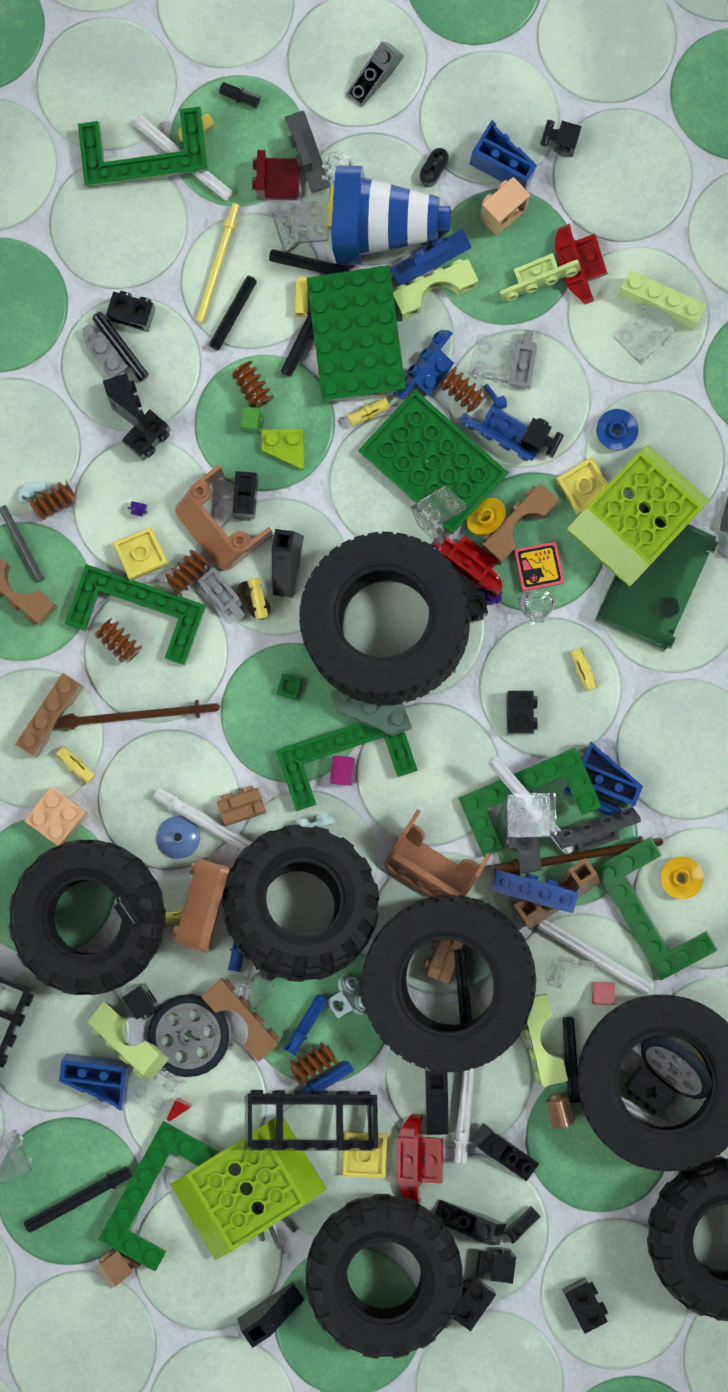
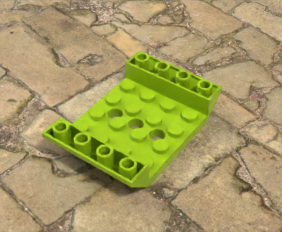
[567,445,710,587]
[170,1117,327,1260]

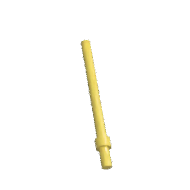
[196,203,240,324]

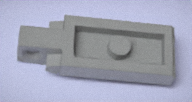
[82,324,129,378]
[509,330,537,390]
[198,567,246,622]

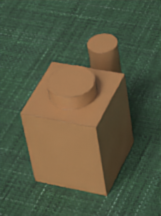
[545,1093,575,1128]
[95,1251,141,1289]

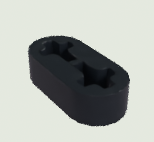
[420,148,449,187]

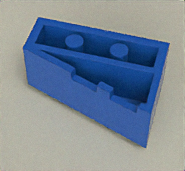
[469,120,537,190]
[582,741,643,807]
[59,1053,130,1111]

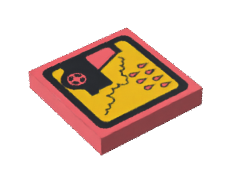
[514,542,564,592]

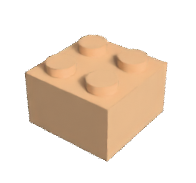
[480,177,530,237]
[25,787,88,846]

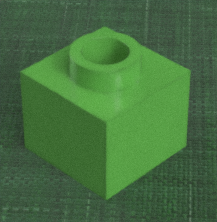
[240,406,264,434]

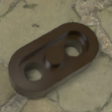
[237,581,271,620]

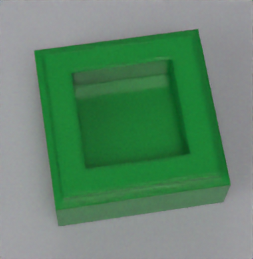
[276,674,303,701]

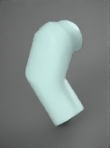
[18,482,47,503]

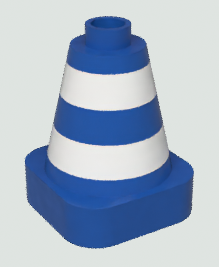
[331,165,451,265]

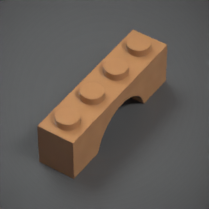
[482,483,559,565]
[0,558,58,626]
[15,673,84,757]
[514,858,600,930]
[201,978,279,1062]

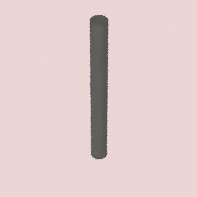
[0,505,44,583]

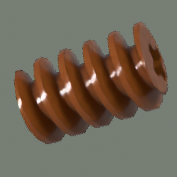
[231,361,274,408]
[441,367,487,413]
[28,479,77,520]
[165,550,211,597]
[95,618,142,663]
[289,1042,338,1086]

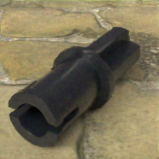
[219,82,261,109]

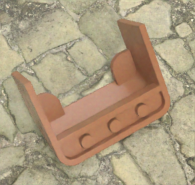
[175,464,273,571]
[384,809,491,897]
[172,859,232,953]

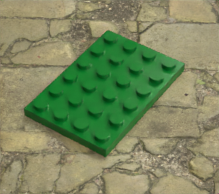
[307,265,406,403]
[358,390,509,535]

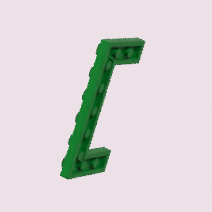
[78,106,208,188]
[64,564,206,665]
[276,722,418,812]
[458,747,602,857]
[595,836,718,980]
[98,1120,220,1272]

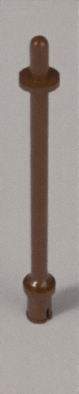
[52,700,220,731]
[494,836,663,875]

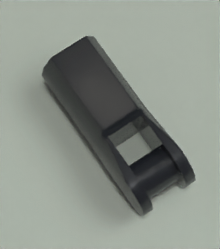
[503,1206,541,1244]

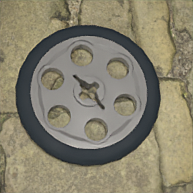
[148,994,229,1077]
[641,1036,713,1099]

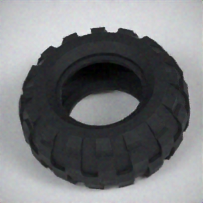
[222,824,380,982]
[8,840,166,995]
[647,1157,728,1321]
[305,1194,463,1359]

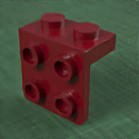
[252,150,300,200]

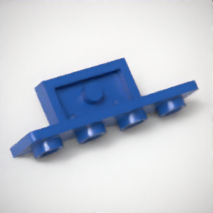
[390,229,472,286]
[392,330,454,399]
[459,405,537,461]
[492,870,579,913]

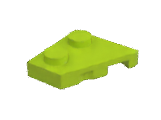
[261,429,304,470]

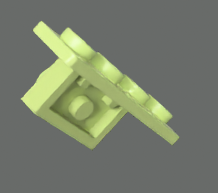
[499,253,582,301]

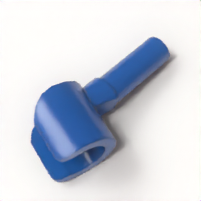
[484,384,507,409]

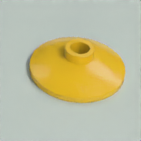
[467,498,506,536]
[660,856,704,900]

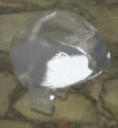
[322,151,354,184]
[518,589,557,625]
[237,971,274,1009]

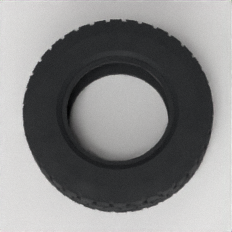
[299,531,470,705]
[361,895,536,1072]
[577,995,728,1172]

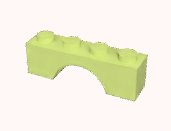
[393,259,479,321]
[618,270,707,330]
[524,994,568,1087]
[87,1001,169,1079]

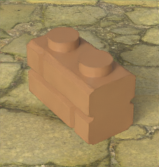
[217,785,267,827]
[423,940,465,984]

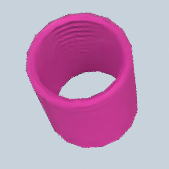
[330,755,355,786]

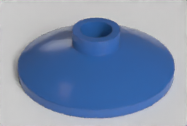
[596,409,639,451]

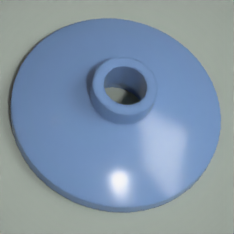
[157,816,200,859]

